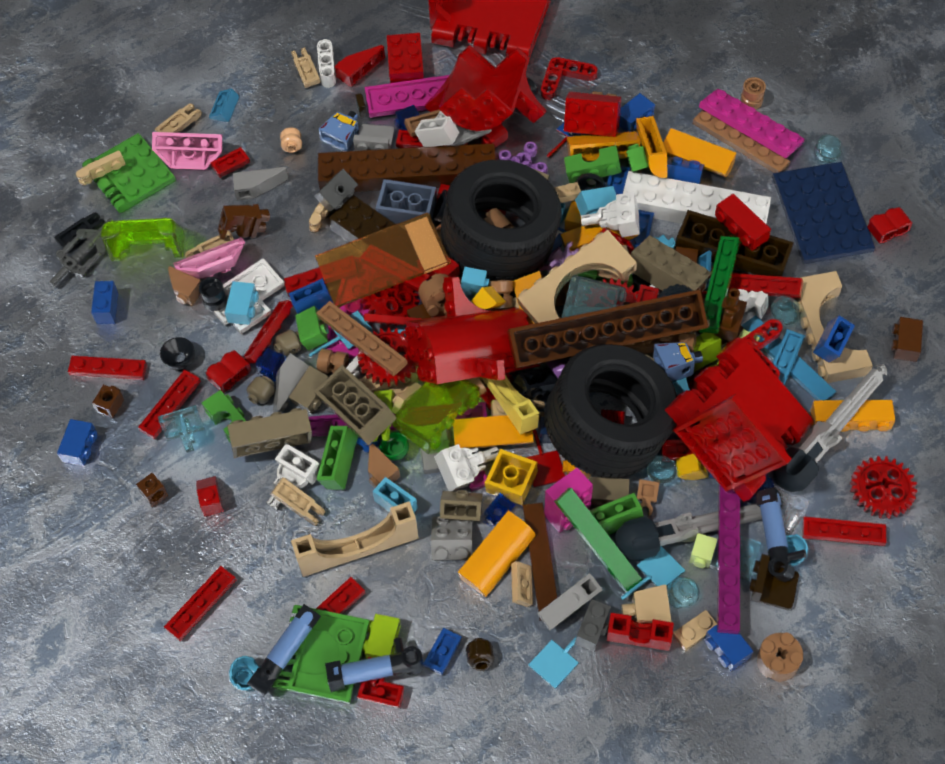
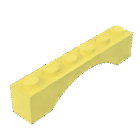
[482,375,539,435]

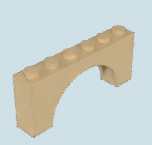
[517,230,637,323]
[794,271,873,383]
[291,501,419,577]

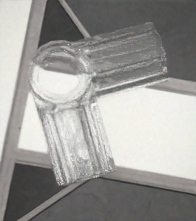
[775,485,809,535]

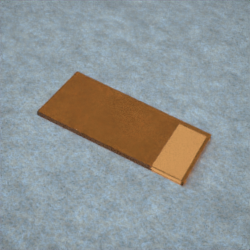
[315,212,451,307]

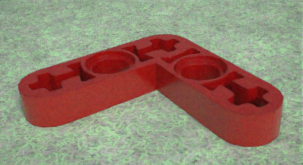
[541,57,597,100]
[743,319,783,378]

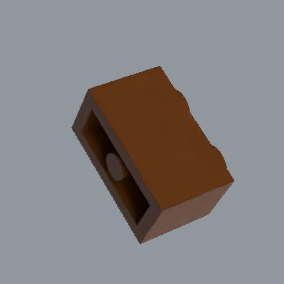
[891,317,923,362]

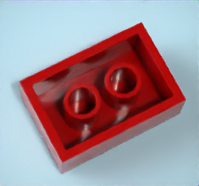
[387,33,424,83]
[564,92,621,137]

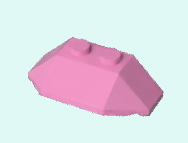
[152,132,223,170]
[173,237,245,279]

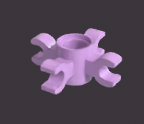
[539,241,579,276]

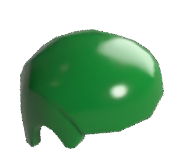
[379,432,409,461]

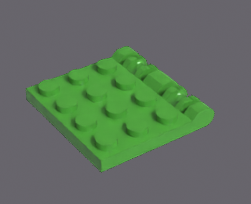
[82,133,176,213]
[272,605,370,704]

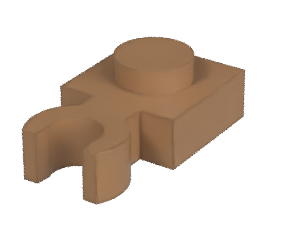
[637,479,660,516]

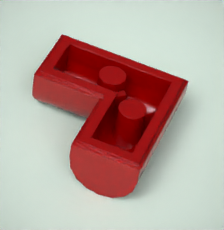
[357,657,404,708]

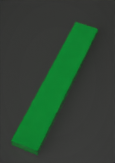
[699,236,740,334]
[554,488,643,593]

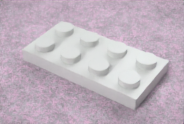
[212,259,285,326]

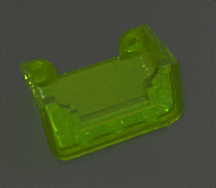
[101,218,185,261]

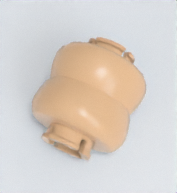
[280,127,302,153]

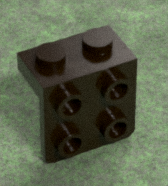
[749,554,799,610]

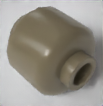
[274,330,303,357]
[246,376,275,404]

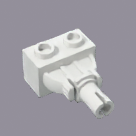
[415,111,459,147]
[581,192,640,237]
[266,443,320,510]
[434,444,498,491]

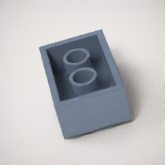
[376,179,437,225]

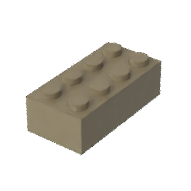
[631,235,712,293]
[314,365,397,446]
[227,408,312,459]

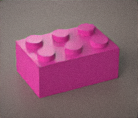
[544,468,593,533]

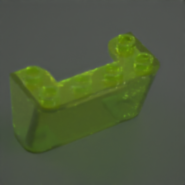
[392,379,480,454]

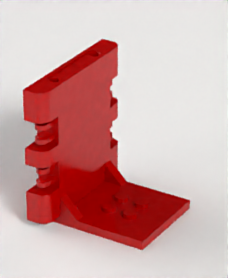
[428,0,551,58]
[665,337,814,502]

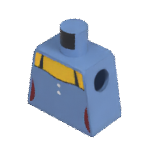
[319,111,359,151]
[653,342,703,381]

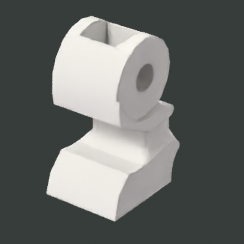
[738,289,769,319]

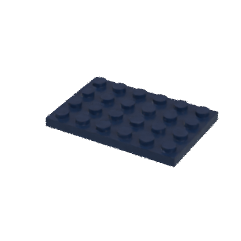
[772,162,875,265]

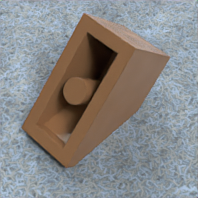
[168,266,201,306]
[368,443,400,488]

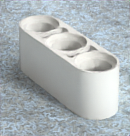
[317,39,336,88]

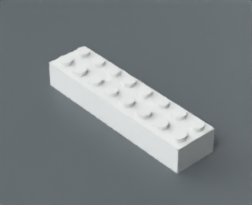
[623,171,771,224]

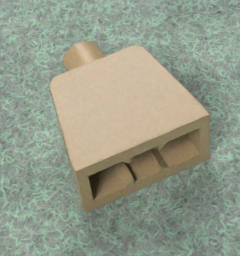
[621,585,671,624]

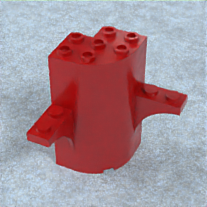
[425,45,546,131]
[405,276,540,384]

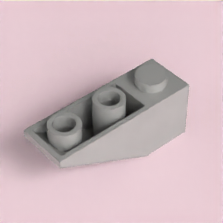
[233,167,288,201]
[273,353,309,413]
[537,573,603,630]

